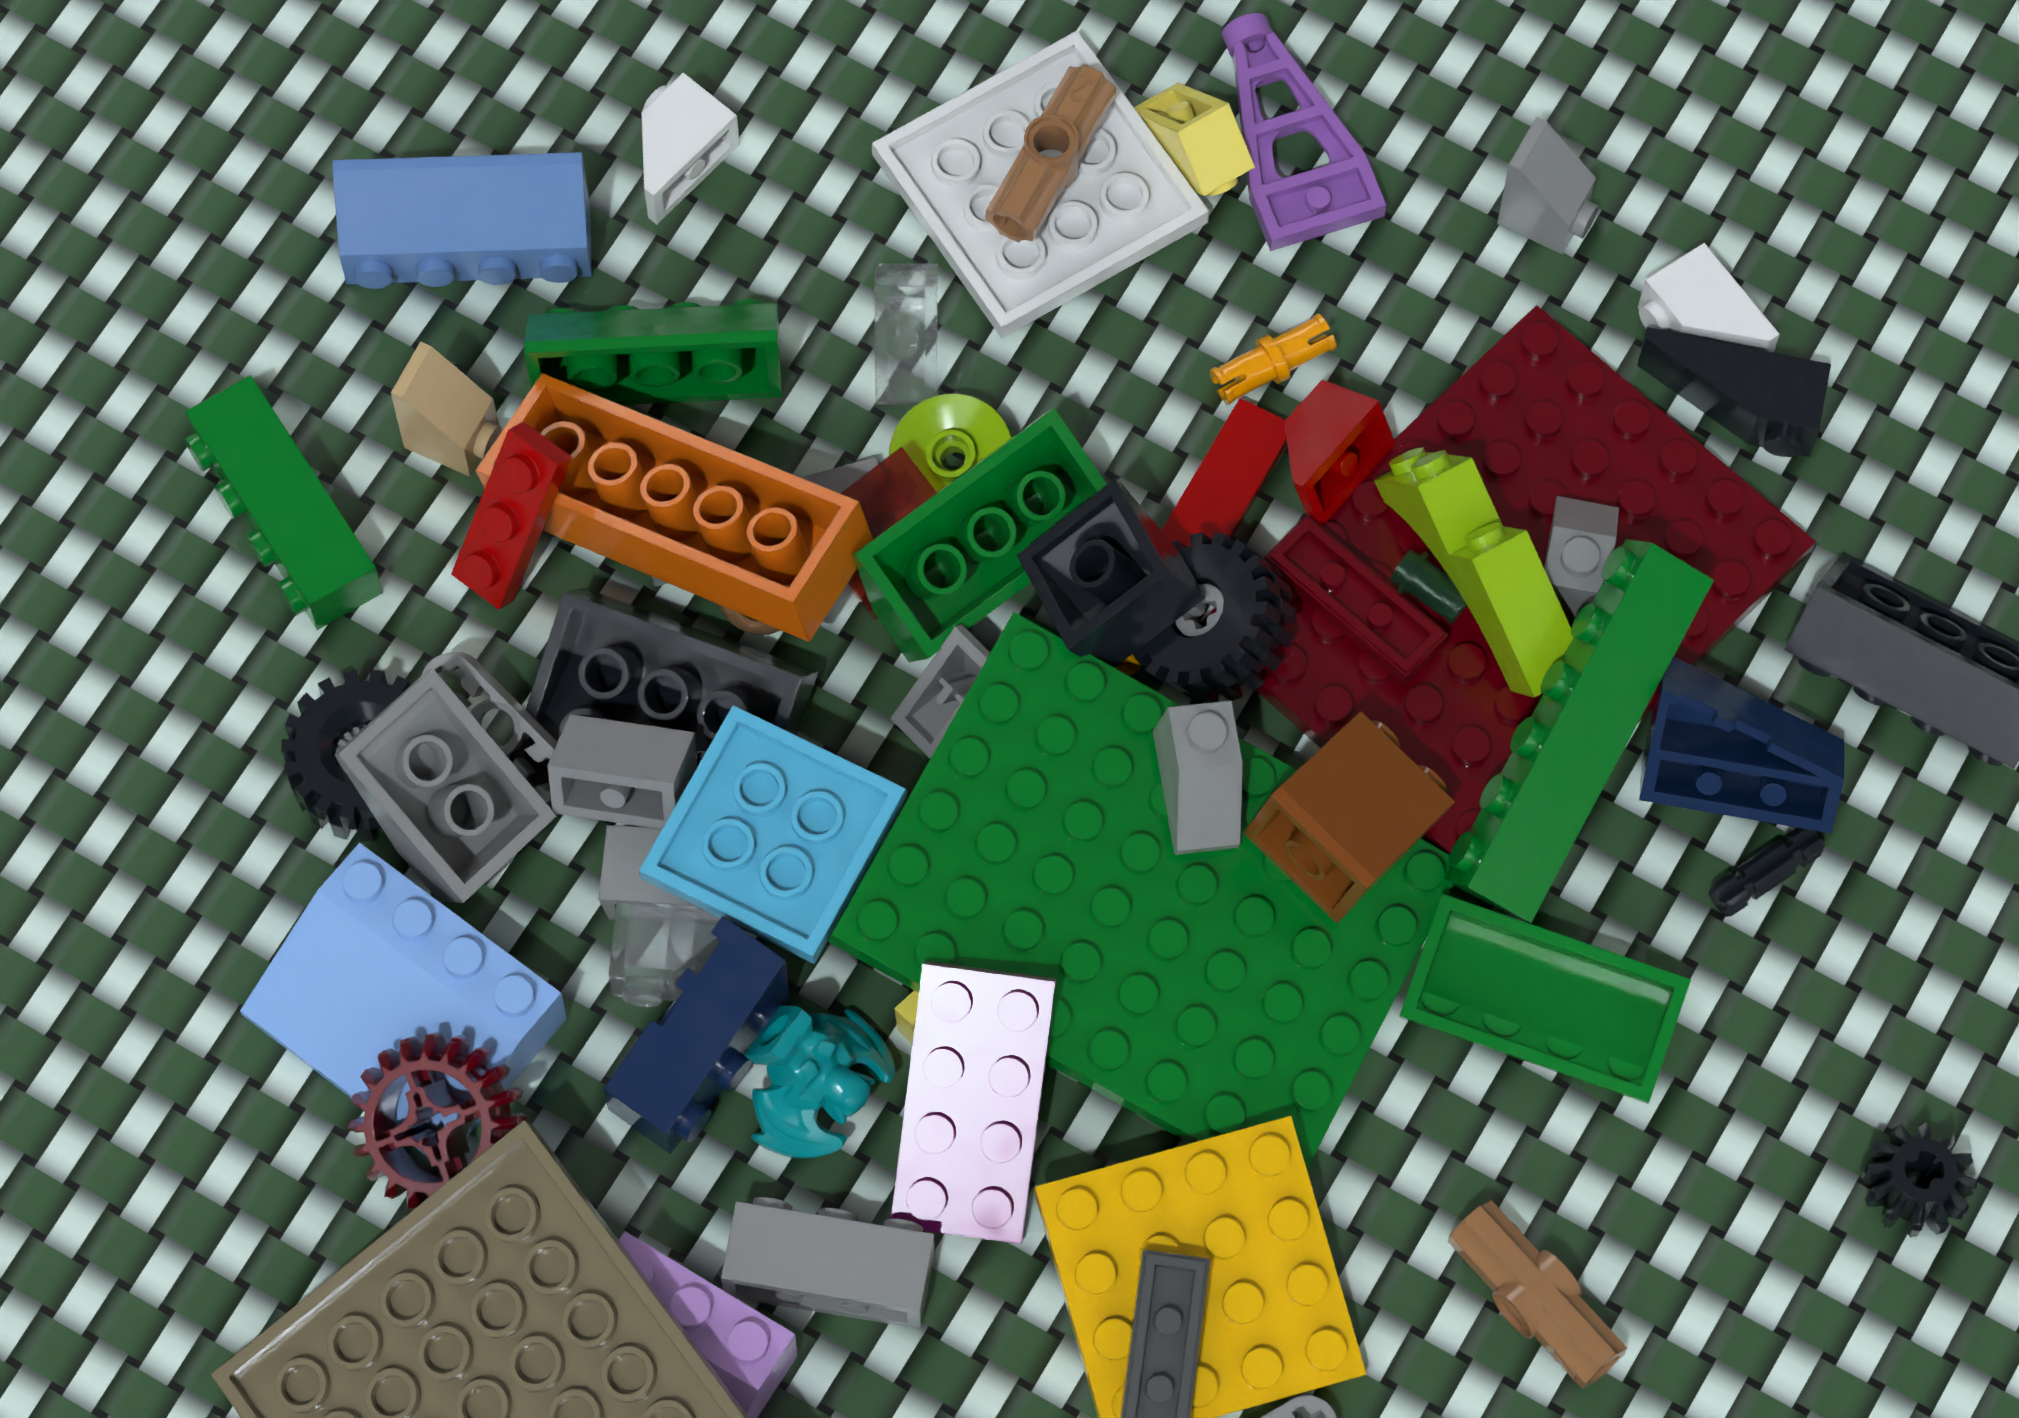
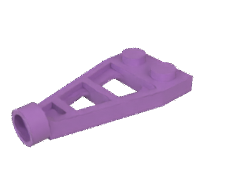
[1222,13,1387,251]

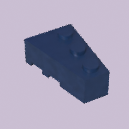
[1639,656,1844,833]
[604,916,790,1154]

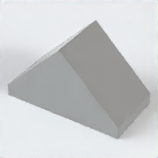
[890,625,990,759]

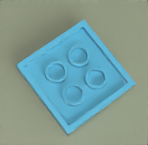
[639,705,907,964]

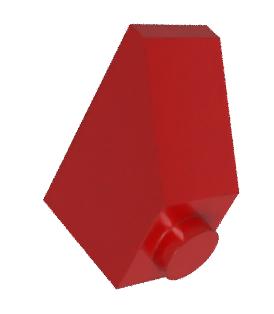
[1284,380,1396,527]

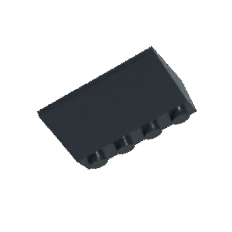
[509,588,818,785]

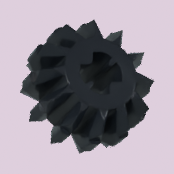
[1861,1122,1977,1238]

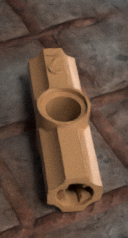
[985,64,1116,243]
[1448,1200,1627,1390]

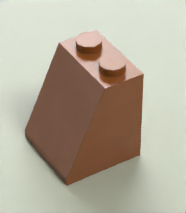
[1244,711,1455,924]

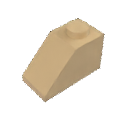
[391,341,502,477]

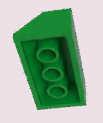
[524,299,782,405]
[852,408,1107,663]

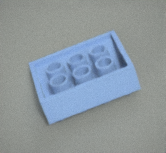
[240,842,567,1156]

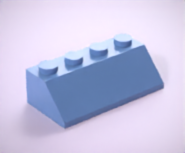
[333,152,592,289]

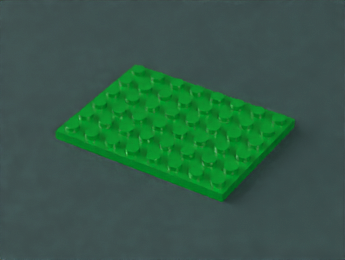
[828,612,1453,1169]

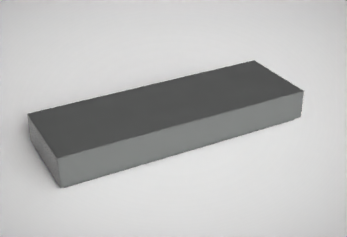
[1120,1249,1210,1418]

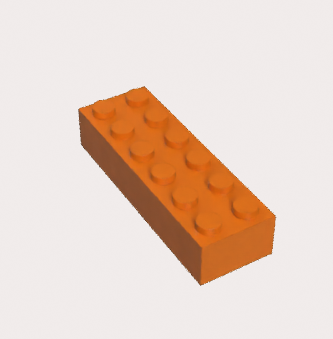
[475,373,873,642]

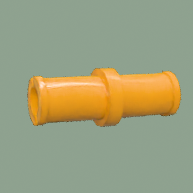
[1209,314,1337,405]

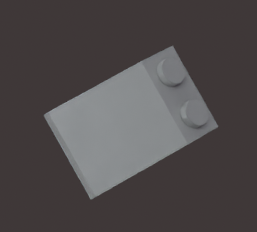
[335,669,557,903]

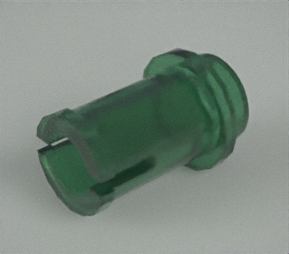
[1390,549,1467,624]

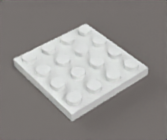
[872,31,1209,339]

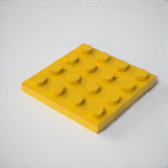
[1033,1116,1367,1418]

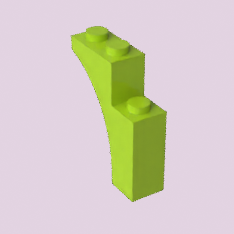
[1374,447,1573,697]

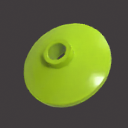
[889,394,1011,507]

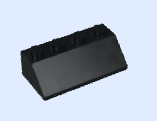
[1784,552,2019,769]

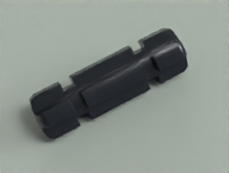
[1708,827,1825,917]

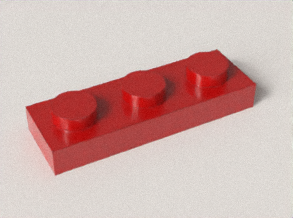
[451,421,572,610]

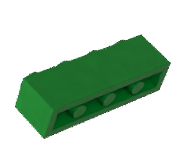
[184,375,383,630]

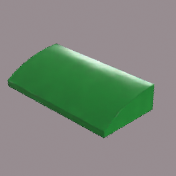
[1399,894,1691,1104]

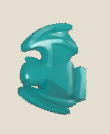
[744,1006,895,1159]

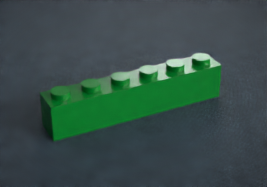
[1444,539,1714,923]

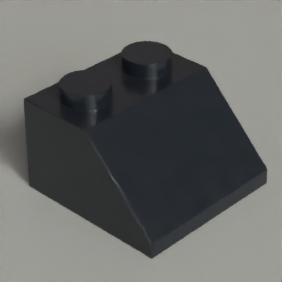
[1016,478,1205,668]

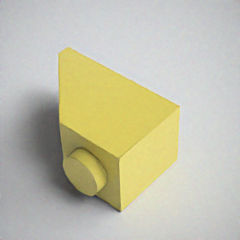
[1134,83,1255,196]

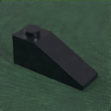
[1637,327,1831,457]

